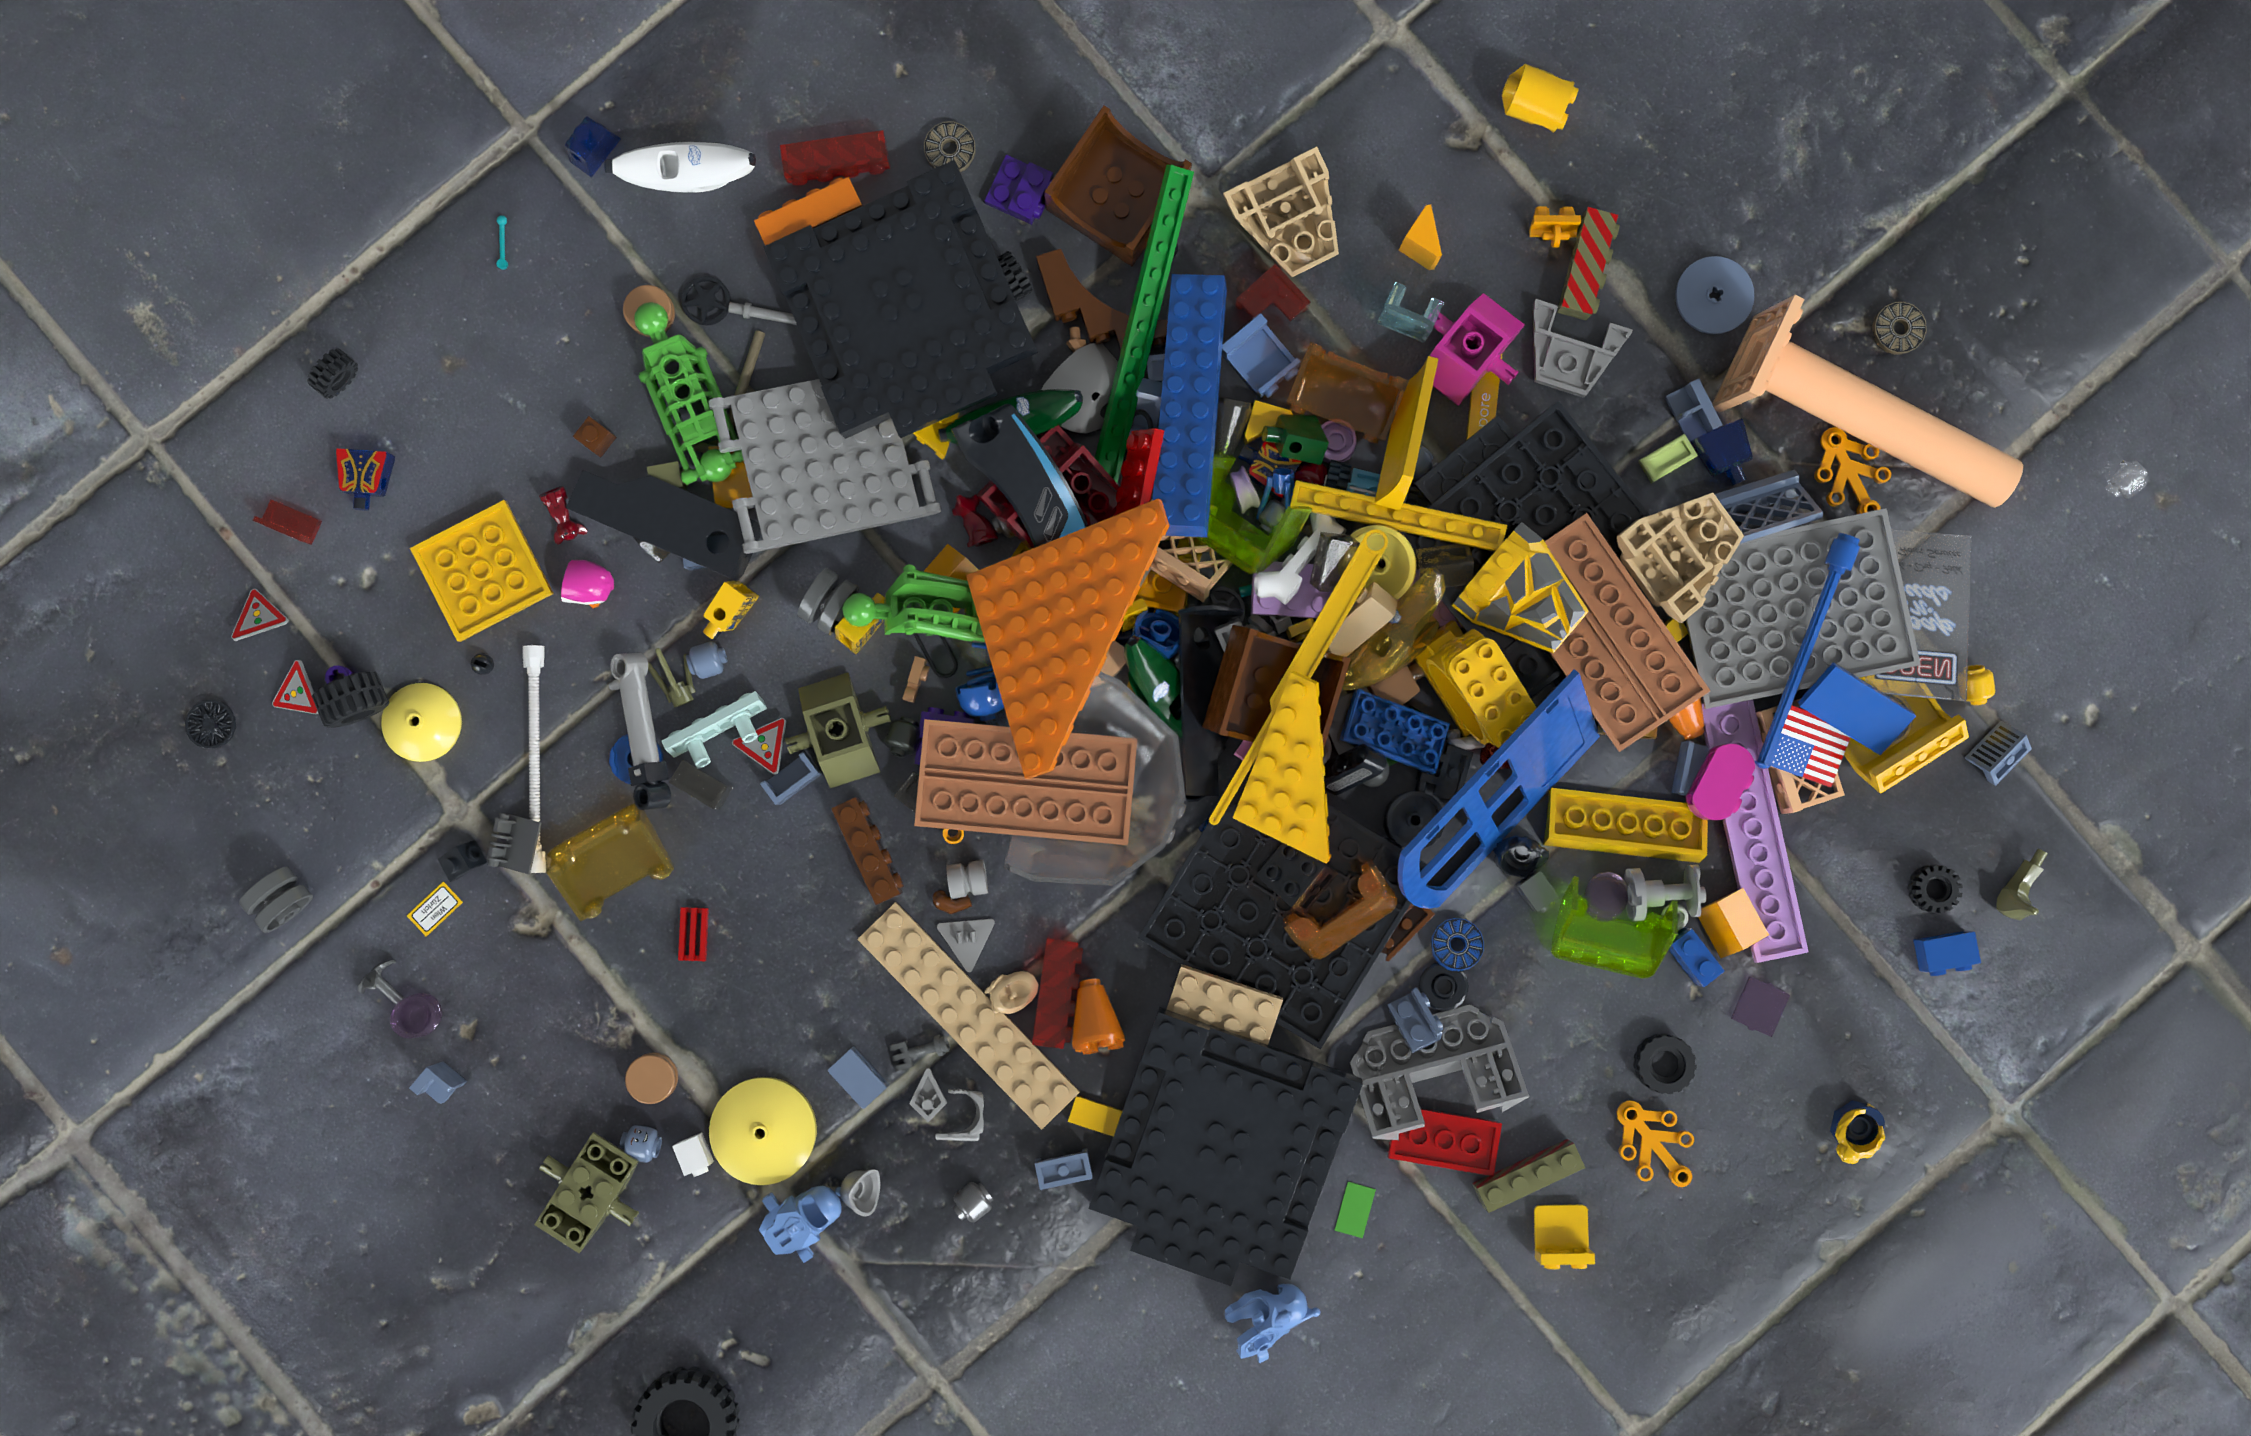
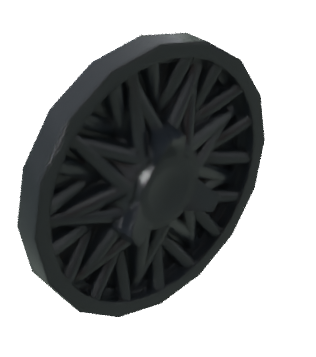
[185,700,236,749]
[1419,962,1469,1011]

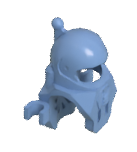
[759,1186,842,1263]
[1225,1284,1321,1363]

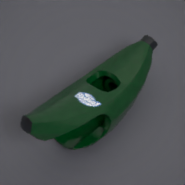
[938,389,1083,446]
[1124,635,1226,756]

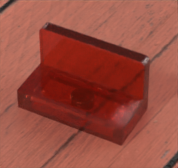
[252,500,322,545]

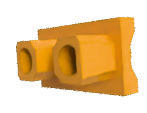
[1529,206,1581,248]

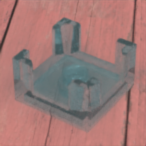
[1377,282,1444,343]

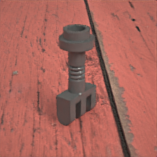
[889,1034,950,1071]

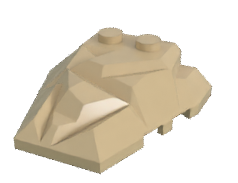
[1223,147,1339,278]
[1617,493,1744,623]

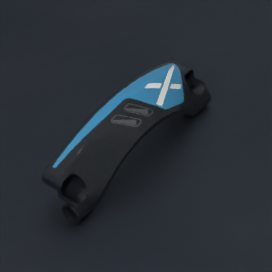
[951,404,1088,548]

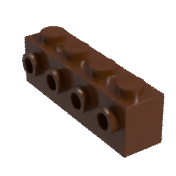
[831,797,904,905]

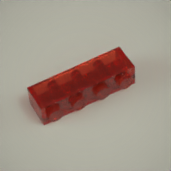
[780,130,890,185]
[1032,937,1083,1049]

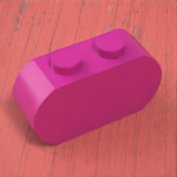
[1686,744,1755,820]

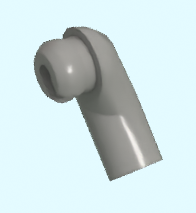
[1446,729,1486,750]

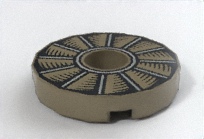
[924,122,976,172]
[1872,302,1927,355]

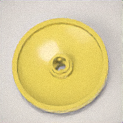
[709,1077,817,1185]

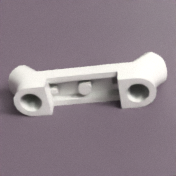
[1254,512,1346,605]

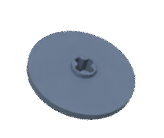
[1675,256,1754,334]

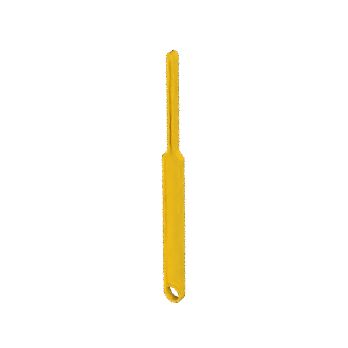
[1209,529,1388,825]

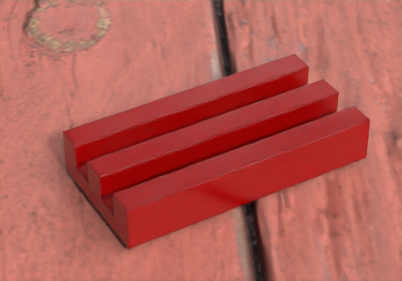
[678,907,709,961]

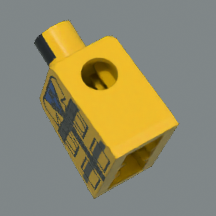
[703,581,759,640]
[835,593,885,654]

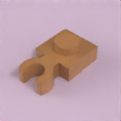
[903,656,930,703]

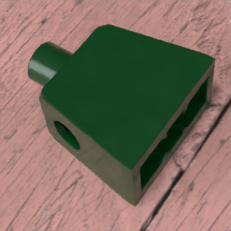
[1262,414,1329,465]

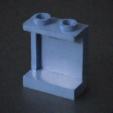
[1222,313,1301,399]

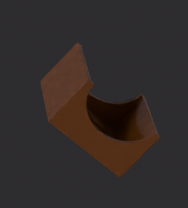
[1045,105,1192,267]
[1202,625,1351,750]

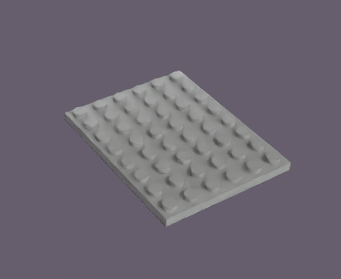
[1685,508,1921,709]

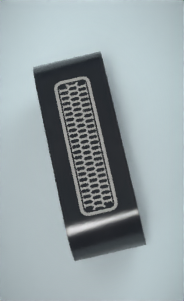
[1324,744,1387,795]

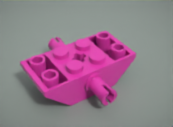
[1425,293,1525,406]

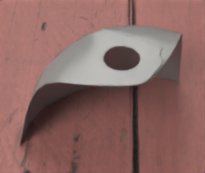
[1041,343,1118,434]

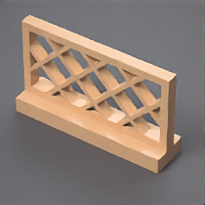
[1150,499,1240,602]
[1756,698,1845,814]

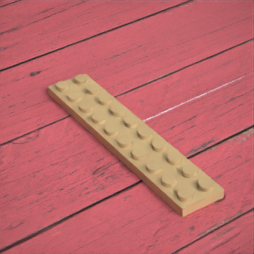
[858,902,1080,1130]

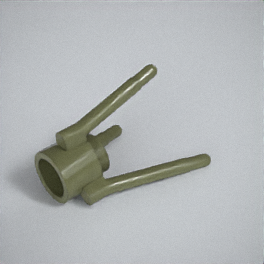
[648,648,696,708]

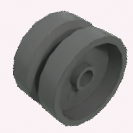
[797,567,860,636]
[239,867,313,933]

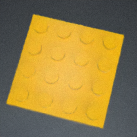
[410,500,554,642]

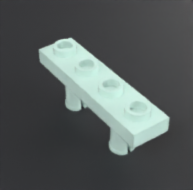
[662,691,767,768]

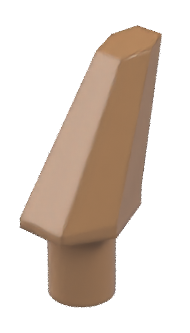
[1066,327,1086,353]

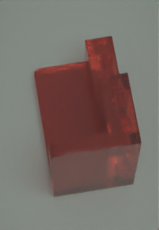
[1235,264,1311,322]

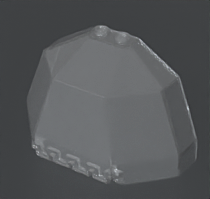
[1004,671,1186,886]

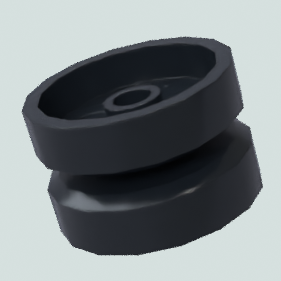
[1383,792,1445,849]

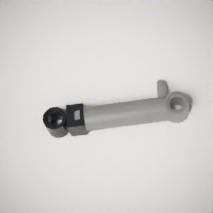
[609,653,671,810]

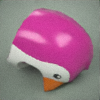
[561,560,614,609]

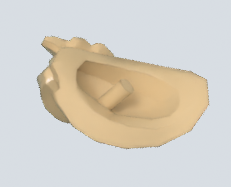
[984,971,1038,1014]

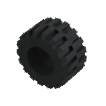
[312,671,390,728]

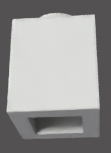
[672,1132,714,1177]

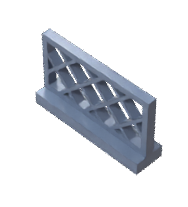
[1715,470,1823,544]

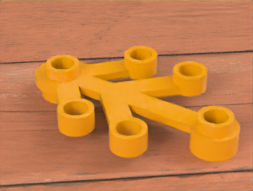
[1814,427,1891,514]
[1617,1100,1694,1187]

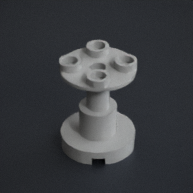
[1623,865,1706,921]

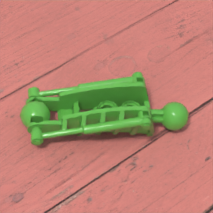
[634,302,744,485]
[842,564,985,642]

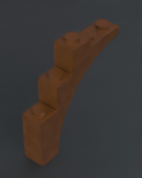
[1036,249,1168,352]

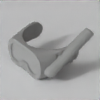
[936,1089,984,1141]

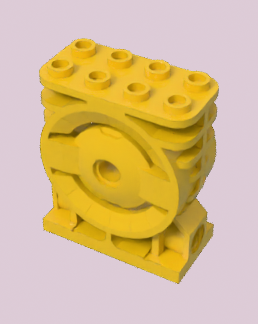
[1409,620,1537,748]

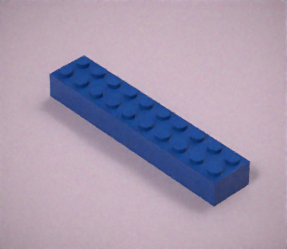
[1152,274,1227,537]

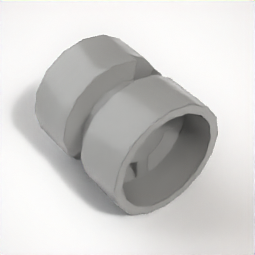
[946,860,988,899]

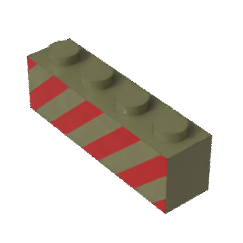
[1556,207,1620,320]
[1472,1139,1585,1213]

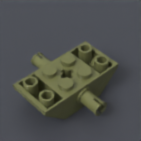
[785,672,891,788]
[534,1132,639,1254]

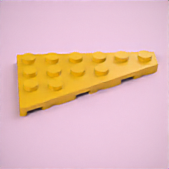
[1233,671,1331,863]

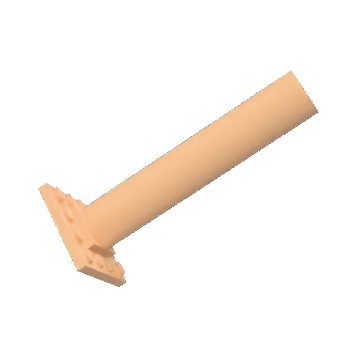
[1712,295,2023,508]

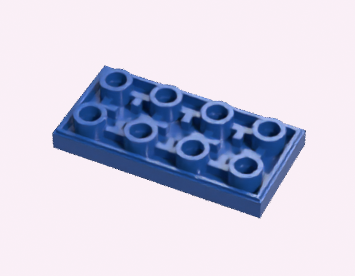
[1798,662,1916,755]
[1339,689,1450,774]

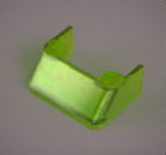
[1196,455,1312,574]
[1551,876,1678,978]

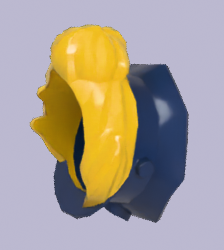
[1830,1100,1885,1164]

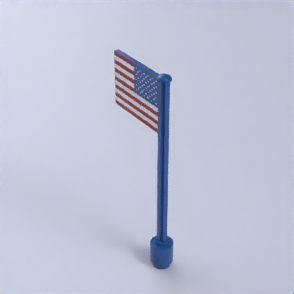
[1755,533,1860,787]

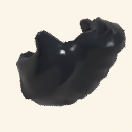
[1493,836,1549,880]

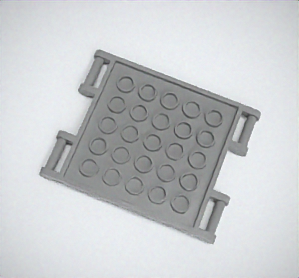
[708,379,941,554]

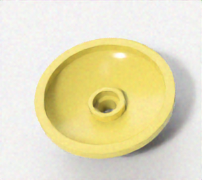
[1337,525,1416,600]
[381,683,462,762]

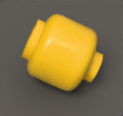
[1957,665,1996,705]

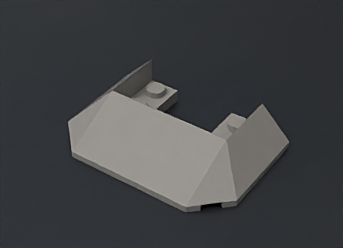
[1350,1005,1529,1140]

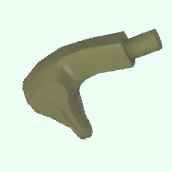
[1996,849,2048,920]

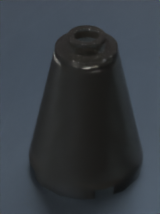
[1213,397,1254,468]

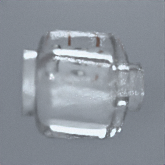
[2105,460,2149,499]

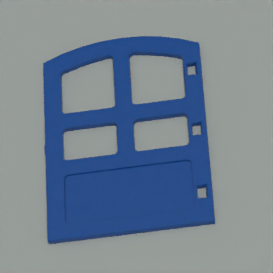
[1397,669,1600,909]

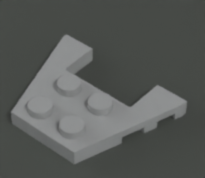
[1533,299,1632,398]

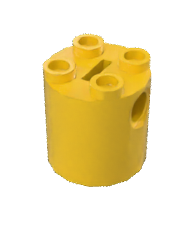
[1501,64,1579,133]

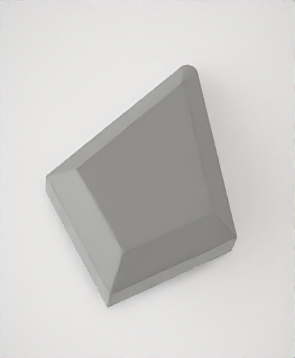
[909,1068,947,1122]

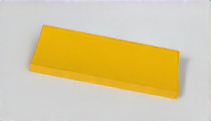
[1374,356,1438,511]
[1543,788,1708,863]

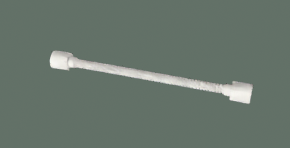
[523,645,546,873]

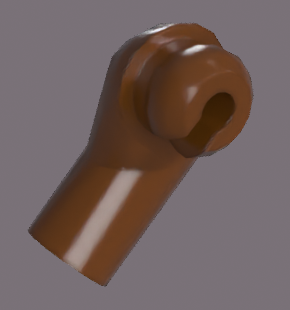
[932,890,972,914]

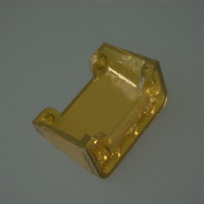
[546,803,674,922]

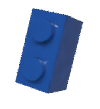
[1663,927,1725,987]
[1913,930,1981,976]

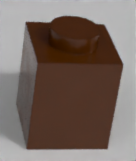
[573,416,617,458]

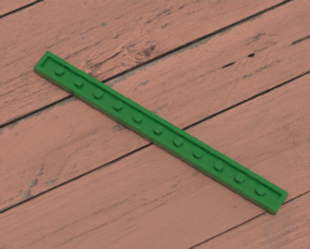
[1095,164,1194,483]

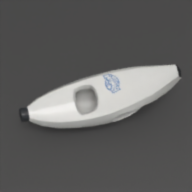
[604,142,756,192]

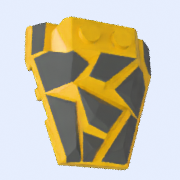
[1452,522,1589,653]

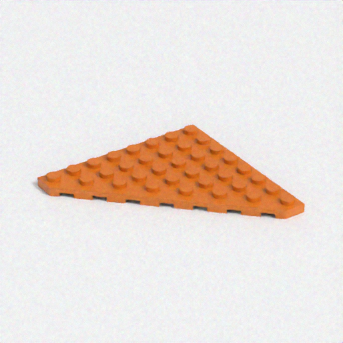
[966,499,1170,779]

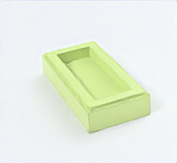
[1638,434,1698,483]

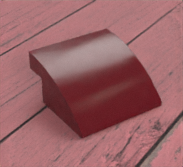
[976,425,1120,550]

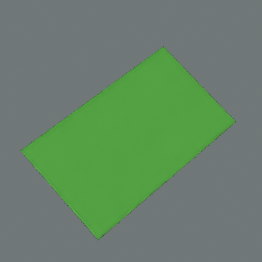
[1335,1182,1376,1238]

